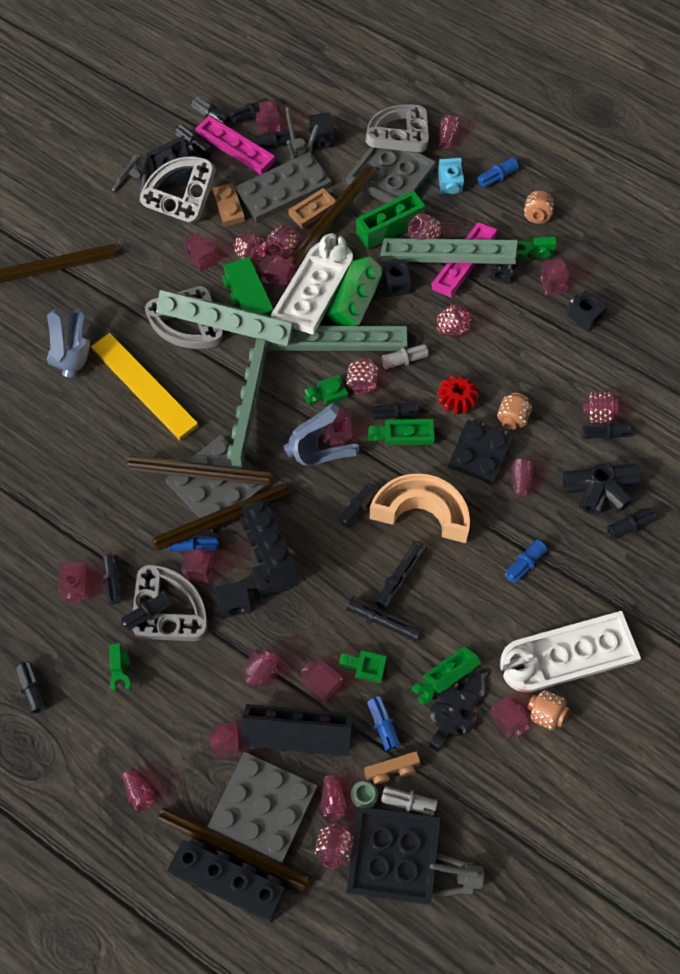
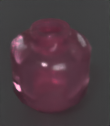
[242,648,281,688]

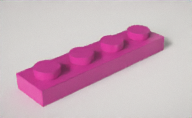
[195,116,275,174]
[432,222,497,298]

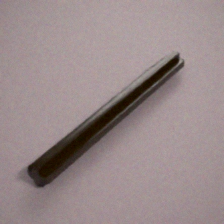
[289,164,376,265]
[0,244,117,282]
[127,456,272,486]
[152,484,290,551]
[157,807,310,891]

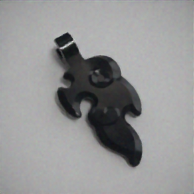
[428,670,488,752]

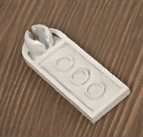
[271,233,353,335]
[500,611,641,693]

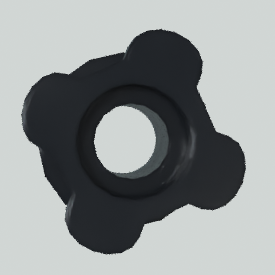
[490,262,517,284]

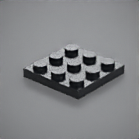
[346,807,440,906]

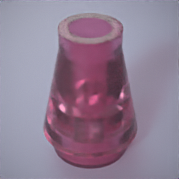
[439,115,461,149]
[510,459,535,497]
[122,768,155,812]
[320,775,347,819]

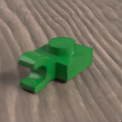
[517,237,556,260]
[304,375,348,405]
[109,643,132,693]
[338,650,386,684]

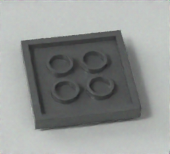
[346,147,435,204]
[165,435,269,532]
[207,752,318,863]

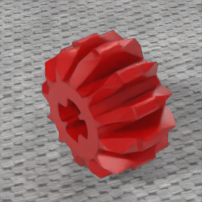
[438,374,478,416]

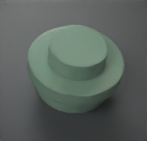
[351,781,378,808]

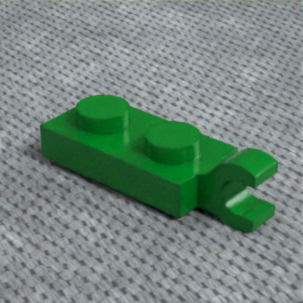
[368,419,435,445]
[412,646,481,705]

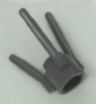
[286,107,319,160]
[112,155,150,203]
[430,853,484,898]

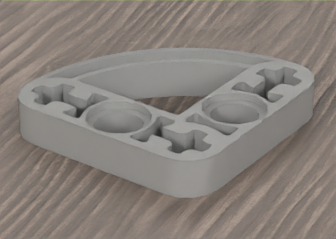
[366,104,429,152]
[140,157,216,223]
[145,286,223,349]
[132,565,207,641]

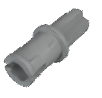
[381,345,429,370]
[381,786,437,816]

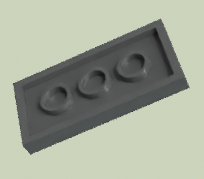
[235,152,332,223]

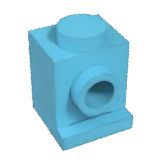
[438,158,464,194]

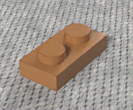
[212,183,245,227]
[289,188,336,229]
[364,751,420,785]

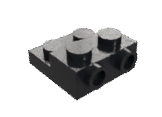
[146,135,201,190]
[448,419,512,485]

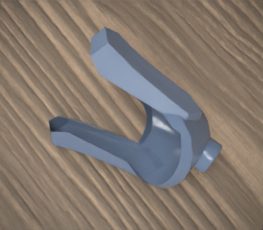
[47,309,90,378]
[283,403,359,466]

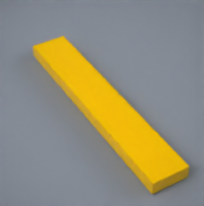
[91,333,199,441]

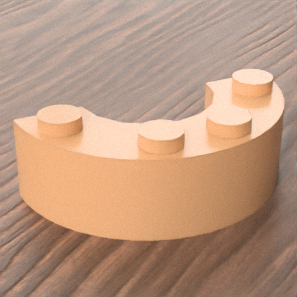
[370,474,470,543]

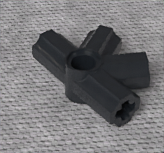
[563,463,641,515]

